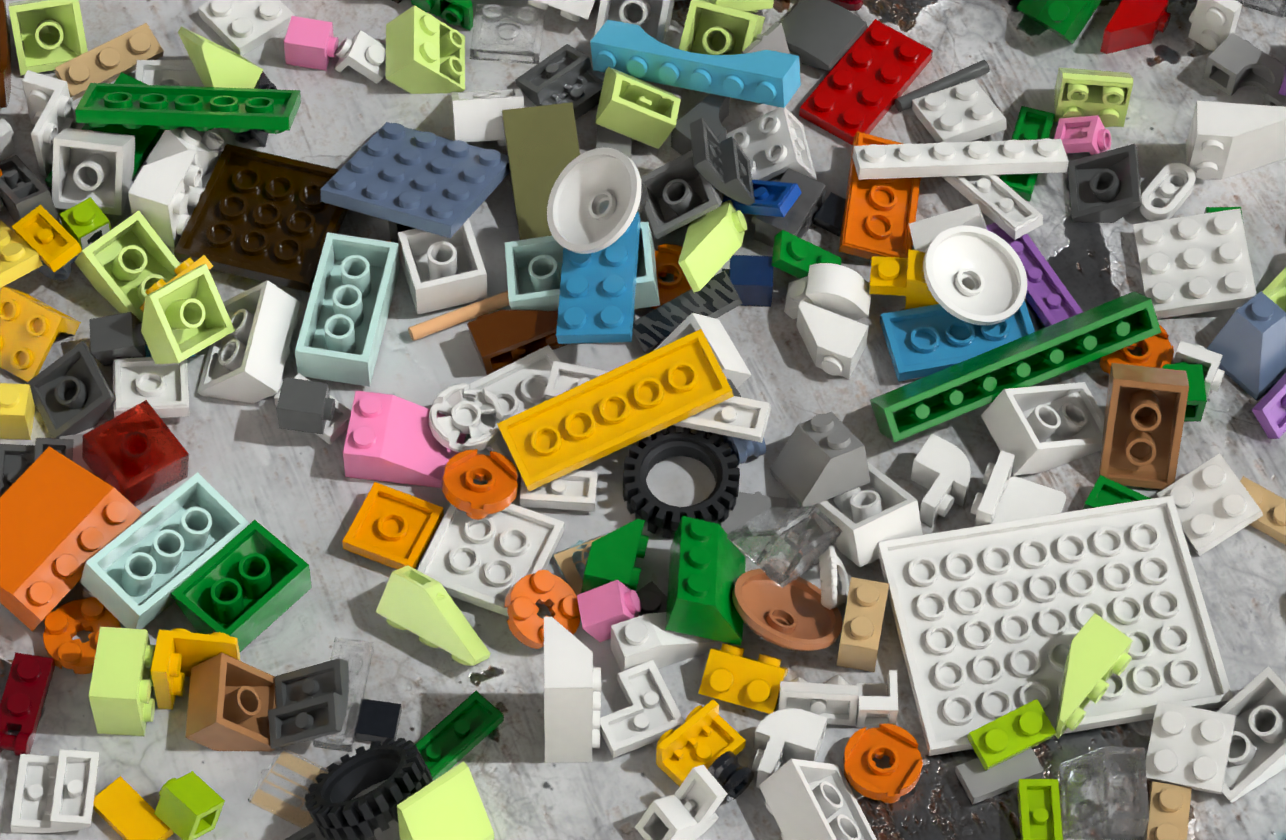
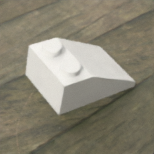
[1186,100,1286,180]
[981,382,1105,476]
[808,461,923,567]
[1217,666,1286,803]

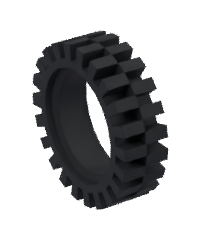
[623,425,740,539]
[305,738,433,840]

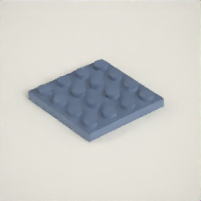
[321,122,510,238]

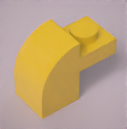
[869,249,939,310]

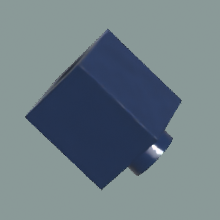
[722,255,773,307]

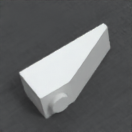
[611,612,732,672]

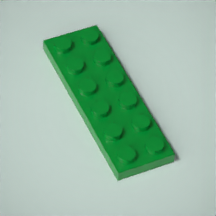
[75,83,301,134]

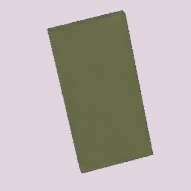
[502,102,580,240]

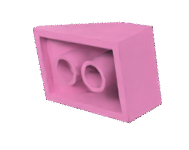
[343,391,466,488]

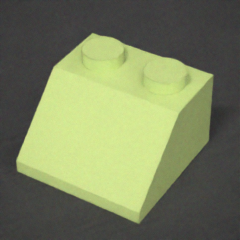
[141,264,235,364]

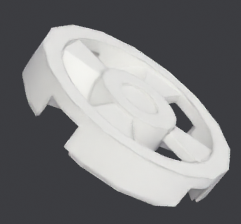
[429,383,503,452]

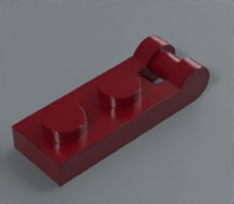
[0,652,55,756]

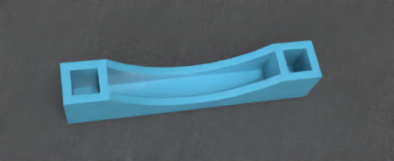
[590,20,801,108]

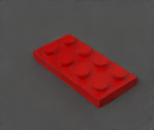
[799,19,933,146]

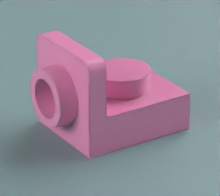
[1054,115,1111,155]

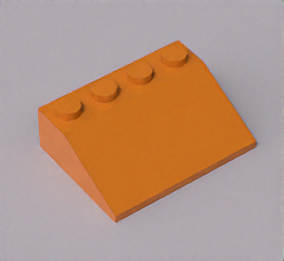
[0,446,142,632]

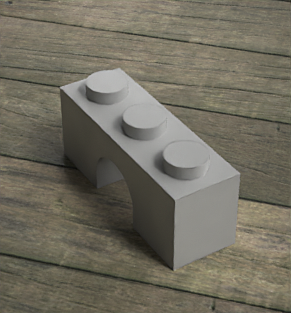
[1203,33,1286,107]

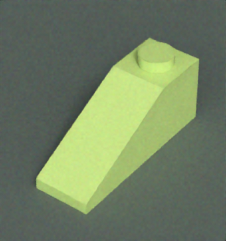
[678,200,747,293]

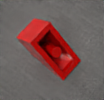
[1100,0,1171,54]

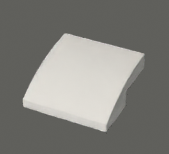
[10,749,100,833]

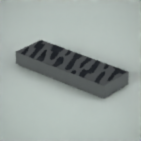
[633,270,743,355]

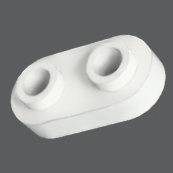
[1139,163,1196,221]

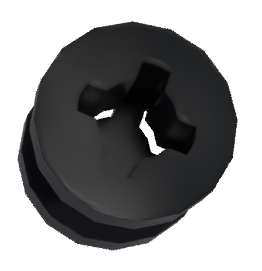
[708,751,754,802]

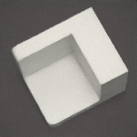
[856,670,898,728]

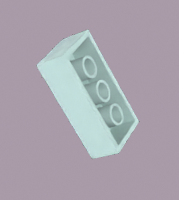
[505,221,660,311]
[295,232,400,387]
[80,472,250,629]

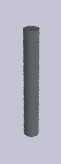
[894,60,990,112]

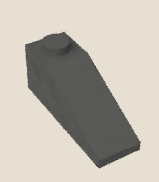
[0,155,61,224]

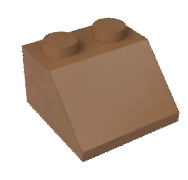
[185,652,277,752]

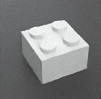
[398,218,488,315]

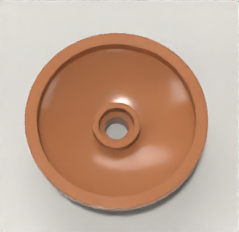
[732,568,843,651]

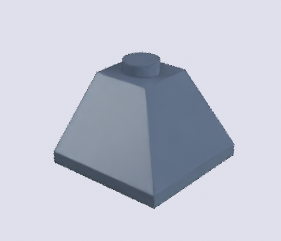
[1207,291,1286,401]

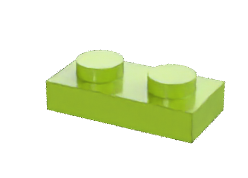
[967,699,1056,771]
[1017,779,1063,840]

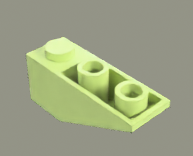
[376,565,491,666]
[1055,613,1133,739]

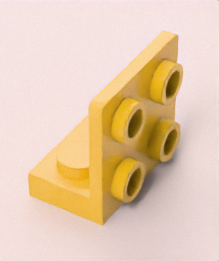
[0,286,81,382]
[151,628,241,710]

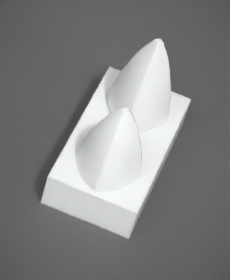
[778,674,859,726]

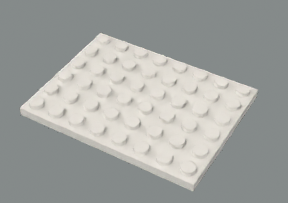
[878,495,1233,756]

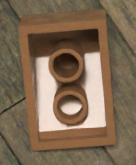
[1099,363,1189,490]

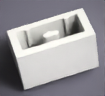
[128,149,205,248]

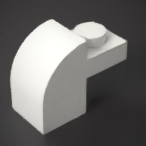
[784,263,871,320]
[911,434,971,527]
[752,708,827,789]
[635,765,727,840]

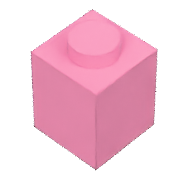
[284,16,339,71]
[577,580,642,642]

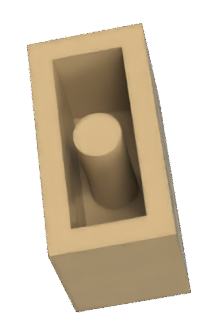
[836,577,889,672]

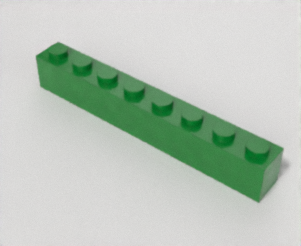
[870,291,1161,442]

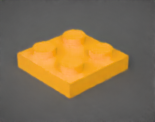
[342,482,444,569]

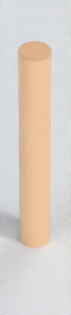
[408,291,509,341]

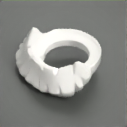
[818,546,849,610]

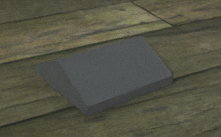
[1068,144,1142,223]
[26,341,115,439]

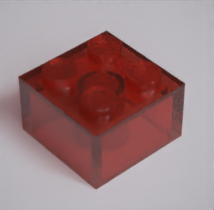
[82,400,189,507]

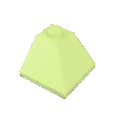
[8,0,88,75]
[178,26,263,89]

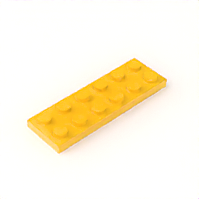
[497,329,734,491]

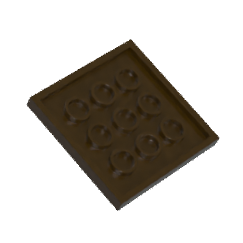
[174,144,348,293]

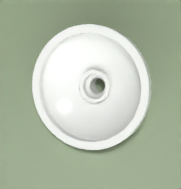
[547,147,641,254]
[923,225,1027,325]

